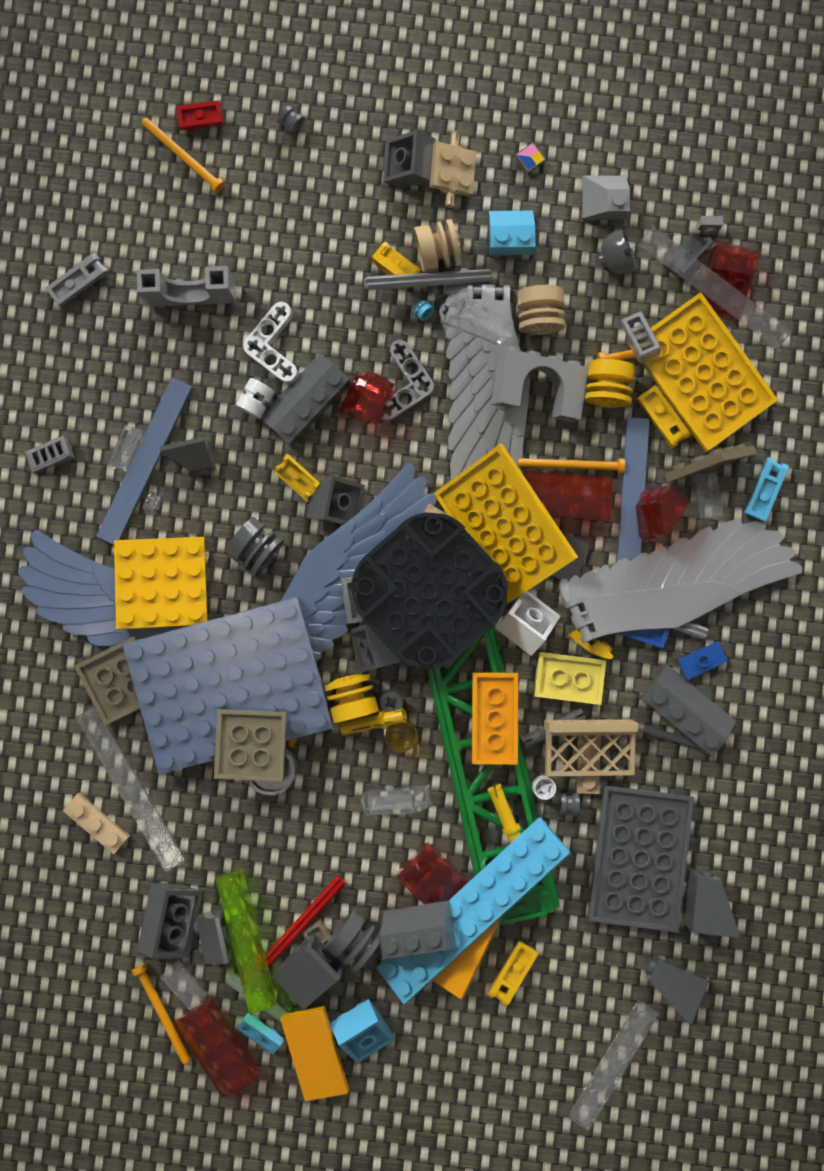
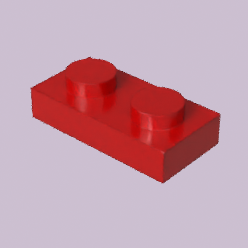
[176,100,224,131]

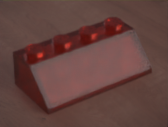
[522,470,613,522]
[172,996,260,1098]

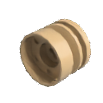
[414,219,461,273]
[517,285,566,335]

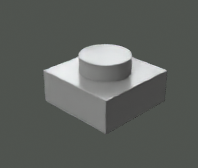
[696,216,723,235]

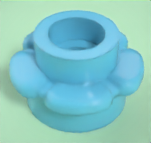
[414,300,434,321]

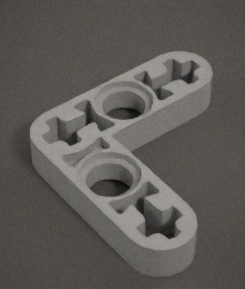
[377,340,434,422]

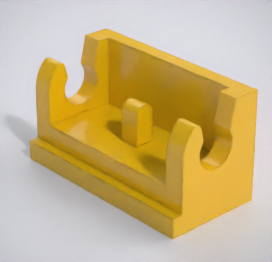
[372,242,421,290]
[275,454,321,503]

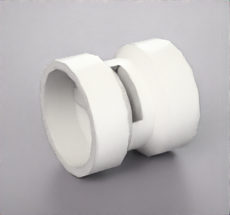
[532,775,556,800]

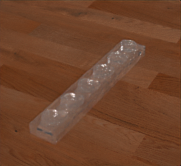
[568,999,659,1131]

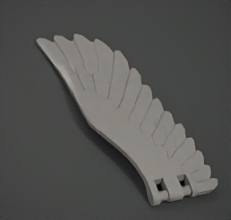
[444,284,530,480]
[559,518,802,644]

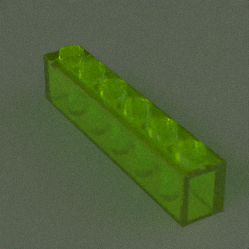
[215,869,277,1014]

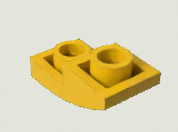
[568,630,614,659]

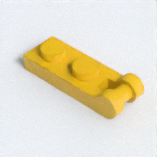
[636,385,691,449]
[487,940,539,1007]

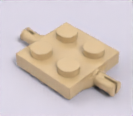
[430,131,476,208]

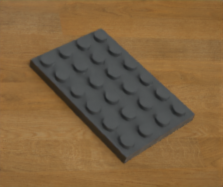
[587,785,694,933]

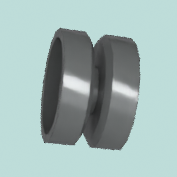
[247,747,298,795]

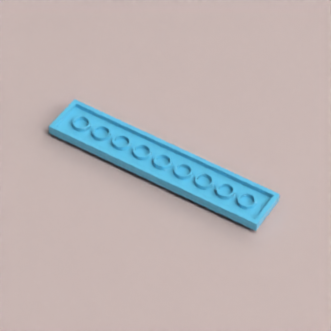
[376,817,571,1004]

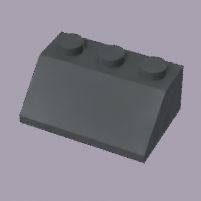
[137,883,203,959]
[379,901,457,960]

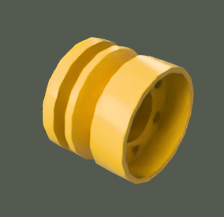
[584,359,636,408]
[324,674,379,723]

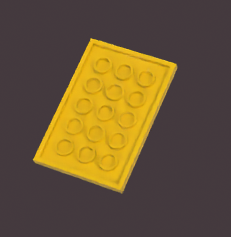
[628,292,778,452]
[434,444,578,604]

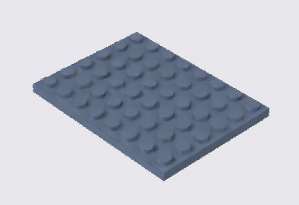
[122,597,334,775]

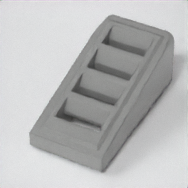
[620,311,661,364]
[25,436,75,473]

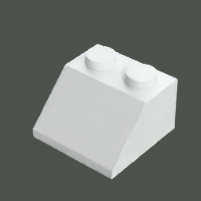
[496,591,561,656]

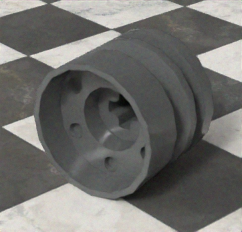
[225,517,284,577]
[324,910,380,973]

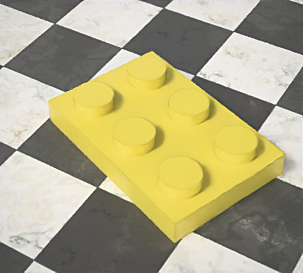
[534,652,606,705]

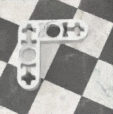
[243,302,299,384]

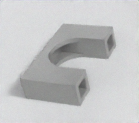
[137,266,236,307]
[491,346,588,422]

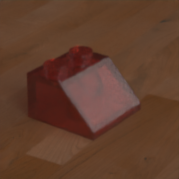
[338,372,395,424]
[636,485,690,540]

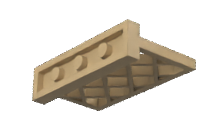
[544,719,638,776]

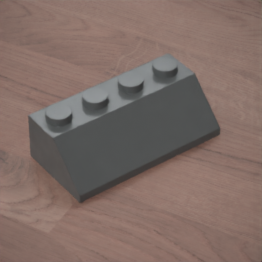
[261,354,351,448]
[638,664,736,757]

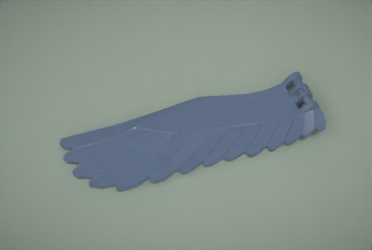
[281,463,437,661]
[19,530,184,648]

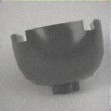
[598,228,638,275]

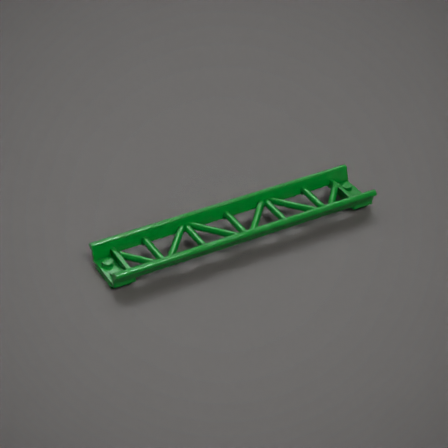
[427,626,560,925]

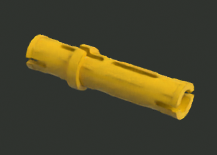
[340,708,407,736]
[487,784,520,844]

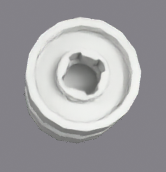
[235,378,275,419]

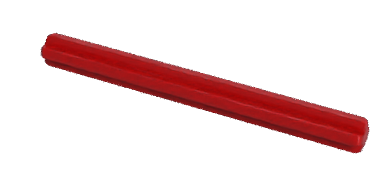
[248,875,346,982]

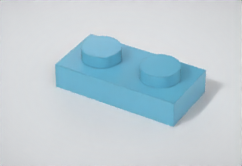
[236,1013,284,1055]

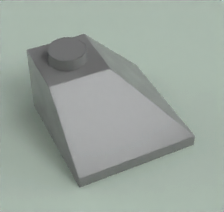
[582,176,630,220]

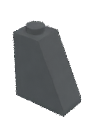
[645,955,709,1024]

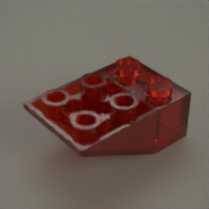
[701,240,760,319]
[396,841,468,905]

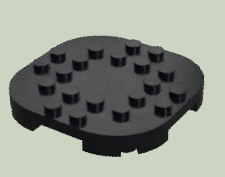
[351,512,508,669]

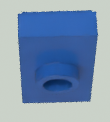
[677,641,728,680]

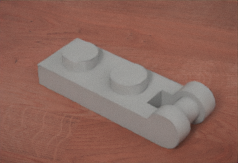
[45,253,109,308]

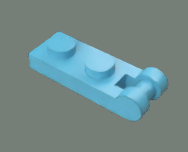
[743,457,789,522]

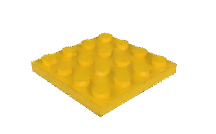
[114,537,208,630]

